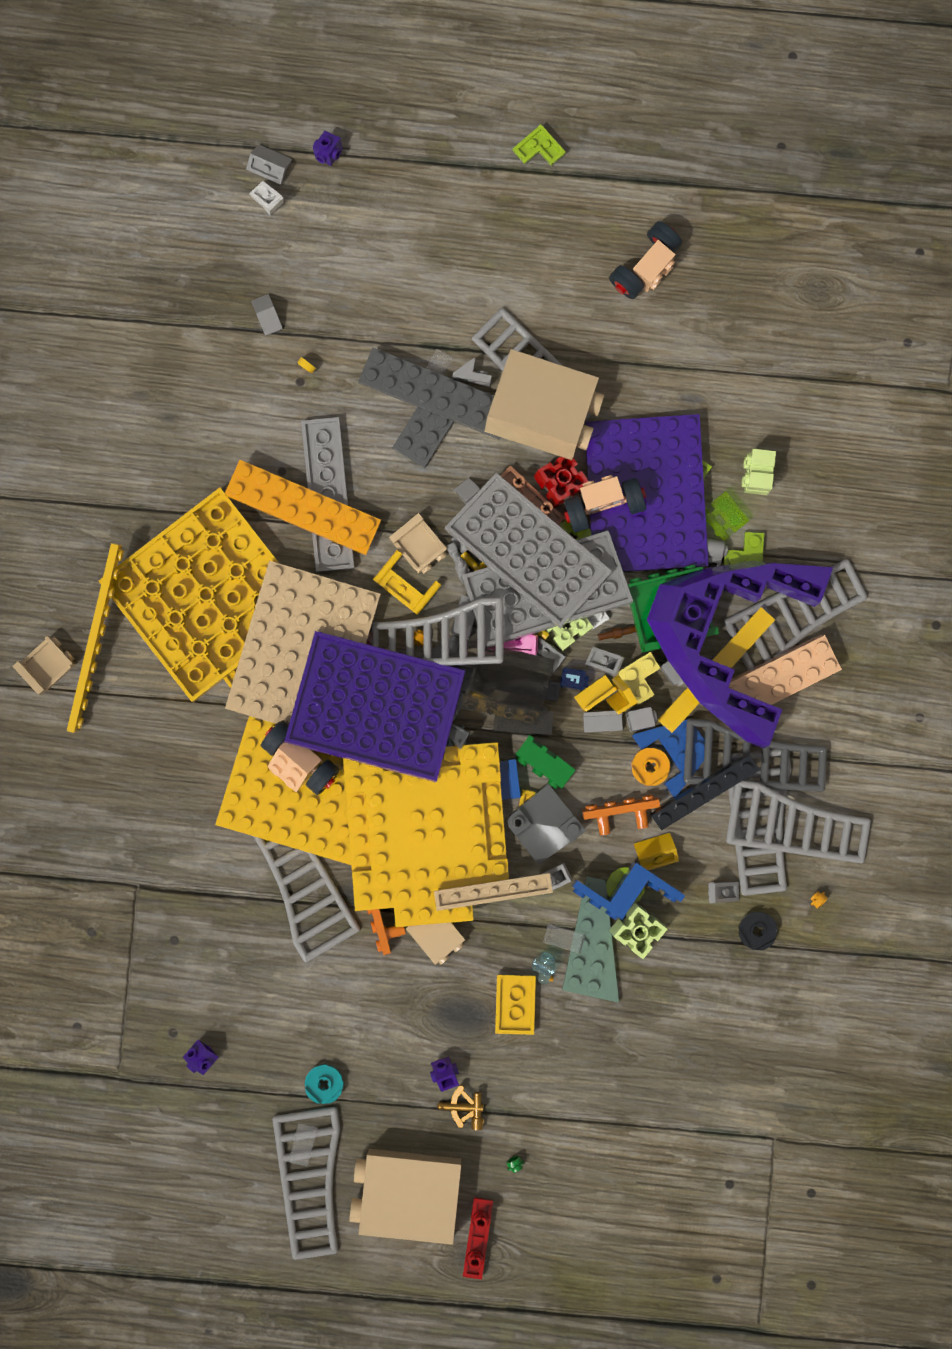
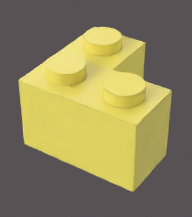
[617,652,660,706]

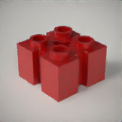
[534,457,589,508]

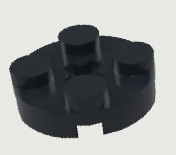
[738,912,778,950]

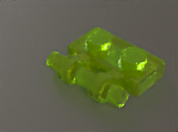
[705,492,750,541]

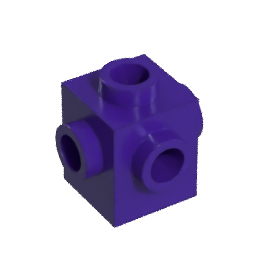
[313,130,343,166]
[183,1039,219,1075]
[430,1056,459,1092]

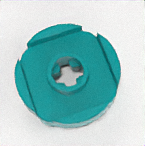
[305,1064,344,1104]

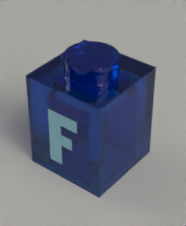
[560,668,589,691]

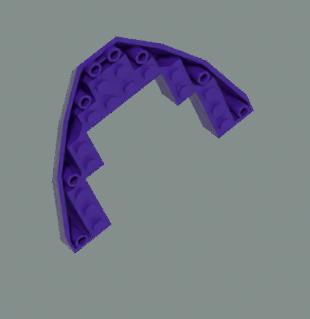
[647,561,833,748]

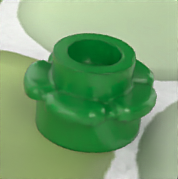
[506,1156,525,1173]

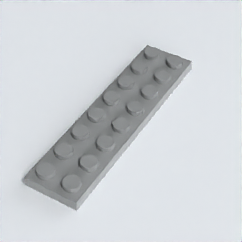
[301,417,354,572]

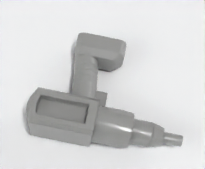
[446,542,470,584]

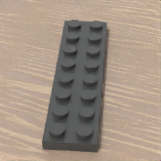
[358,347,501,440]

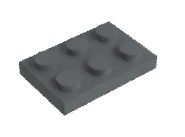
[392,407,454,469]

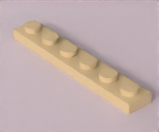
[434,873,553,911]

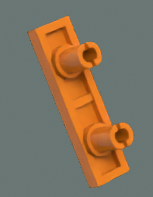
[581,794,660,835]
[367,909,406,955]

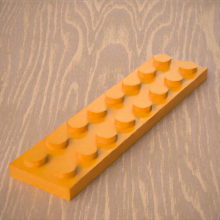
[224,459,381,556]

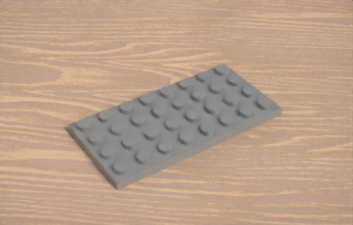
[445,473,612,629]
[462,531,633,648]

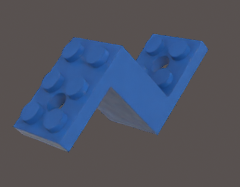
[571,862,685,920]

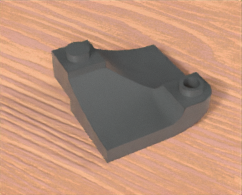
[507,784,586,865]

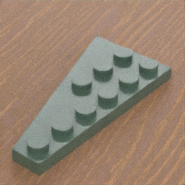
[562,876,619,1003]

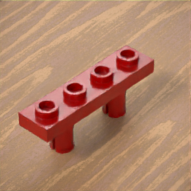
[463,1197,493,1280]

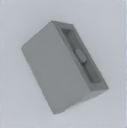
[246,145,292,185]
[583,711,623,733]

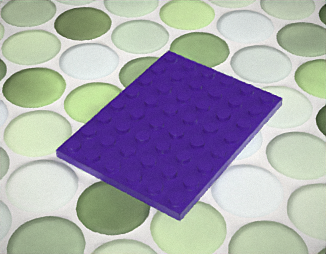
[585,414,708,572]
[284,631,465,782]

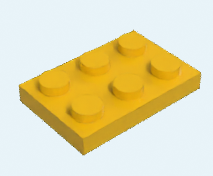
[495,974,536,1035]

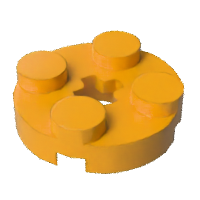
[631,748,670,786]

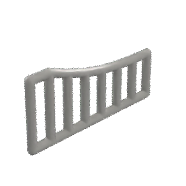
[472,308,591,421]
[724,559,867,670]
[371,597,504,665]
[728,749,791,896]
[726,780,871,863]
[253,836,360,962]
[272,1107,340,1260]

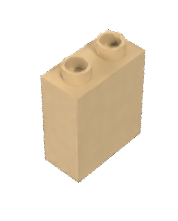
[484,349,604,460]
[349,1149,461,1245]

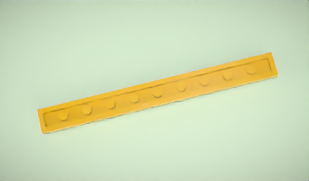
[67,543,124,733]

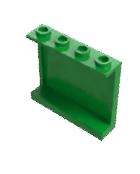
[628,564,719,653]

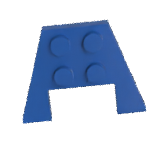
[632,719,705,798]

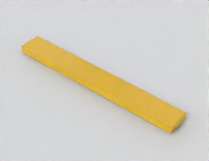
[658,607,775,733]

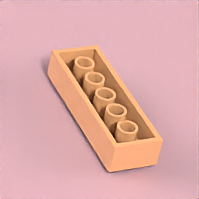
[728,634,842,705]

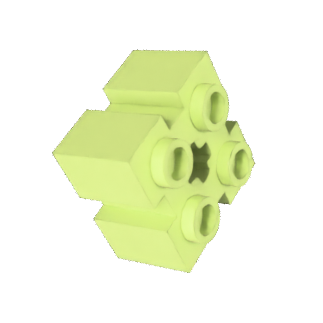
[741,449,776,495]
[545,618,593,652]
[609,901,667,959]

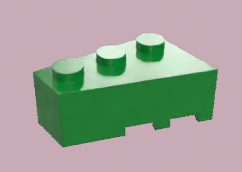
[515,735,575,789]

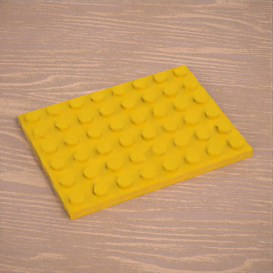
[215,716,351,865]

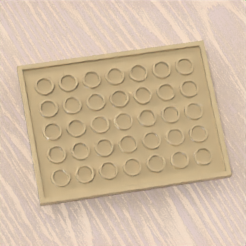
[225,561,380,725]

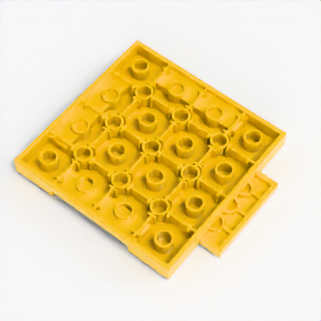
[98,487,280,703]
[343,743,509,927]

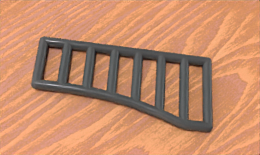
[684,719,827,792]

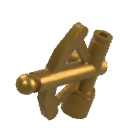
[437,1084,484,1130]

